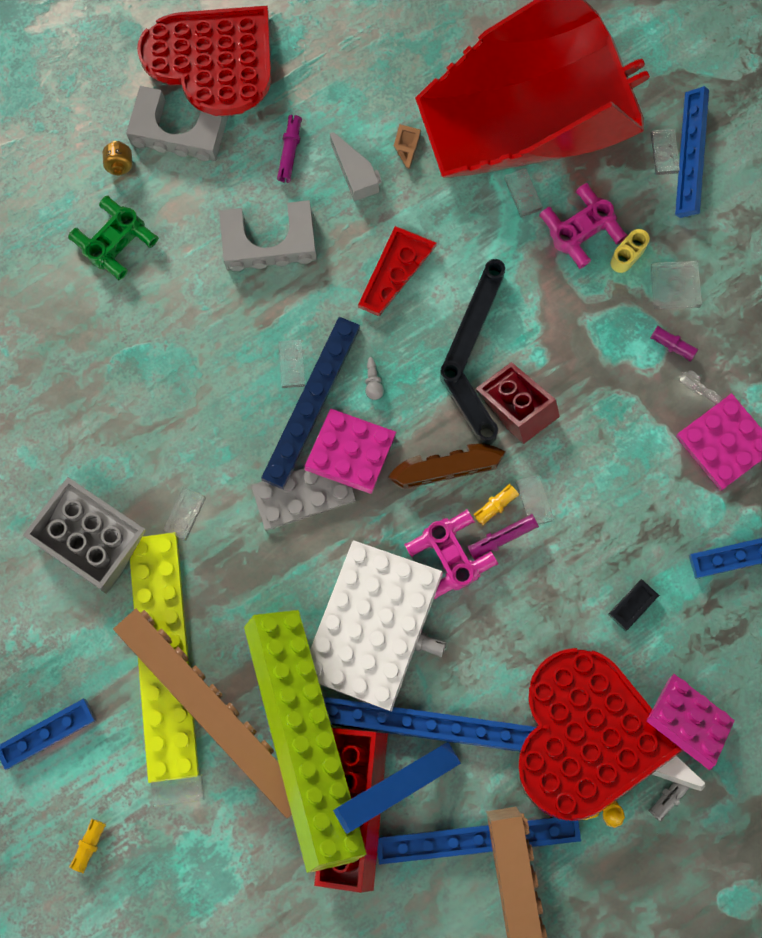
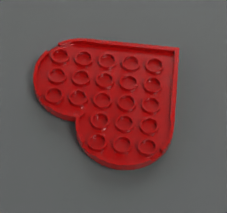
[137,5,271,116]
[519,648,683,821]

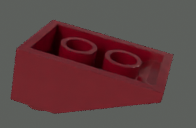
[475,362,560,444]

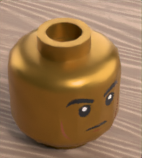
[102,141,132,176]

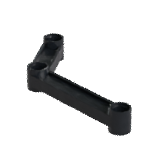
[440,259,506,445]

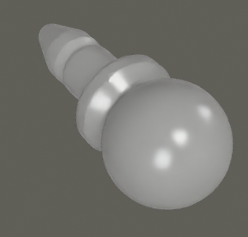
[365,357,384,400]

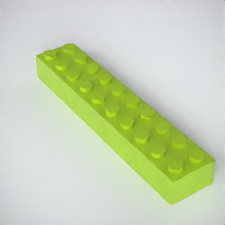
[244,610,366,873]

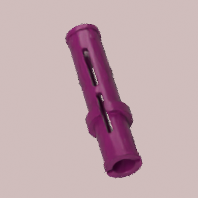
[277,115,302,183]
[468,514,539,560]

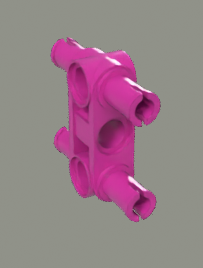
[539,183,628,269]
[404,509,498,599]

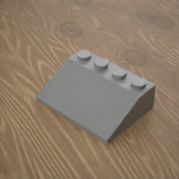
[23,477,146,594]

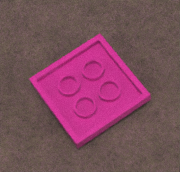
[675,393,762,491]
[304,408,396,494]
[647,674,735,770]

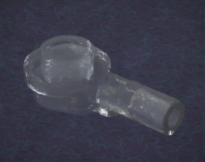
[679,370,722,404]

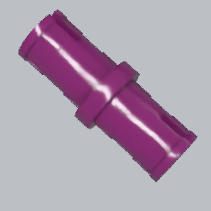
[650,326,699,362]

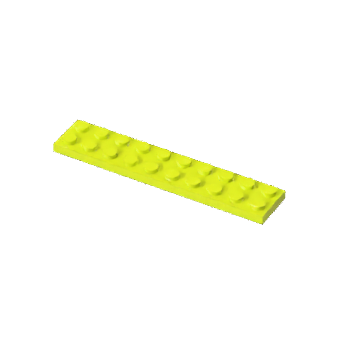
[130,532,199,783]

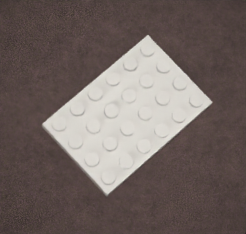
[310,540,443,712]

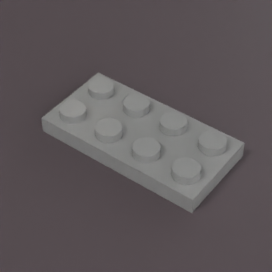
[251,468,356,531]

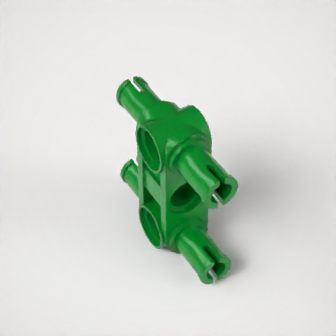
[68,196,159,281]

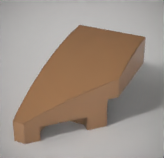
[394,124,421,169]

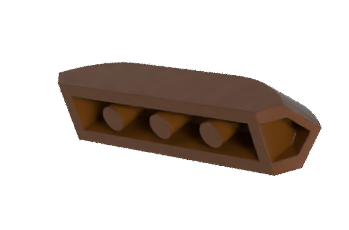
[388,444,506,489]

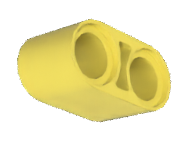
[610,229,650,273]

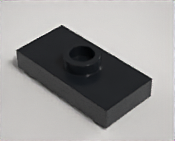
[608,579,660,631]

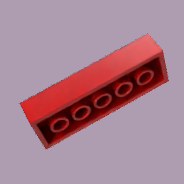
[314,728,388,893]

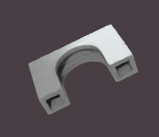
[126,86,228,161]
[219,200,317,271]

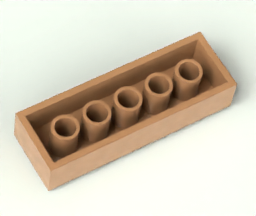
[486,807,547,938]

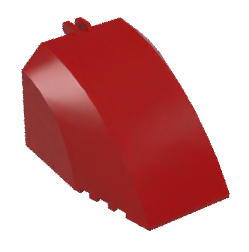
[415,0,650,178]

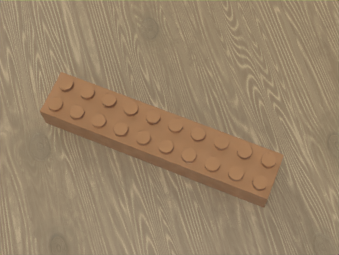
[113,608,292,819]

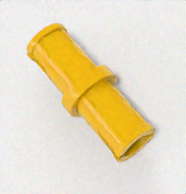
[473,484,519,526]
[69,818,106,873]

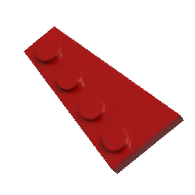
[358,226,437,316]

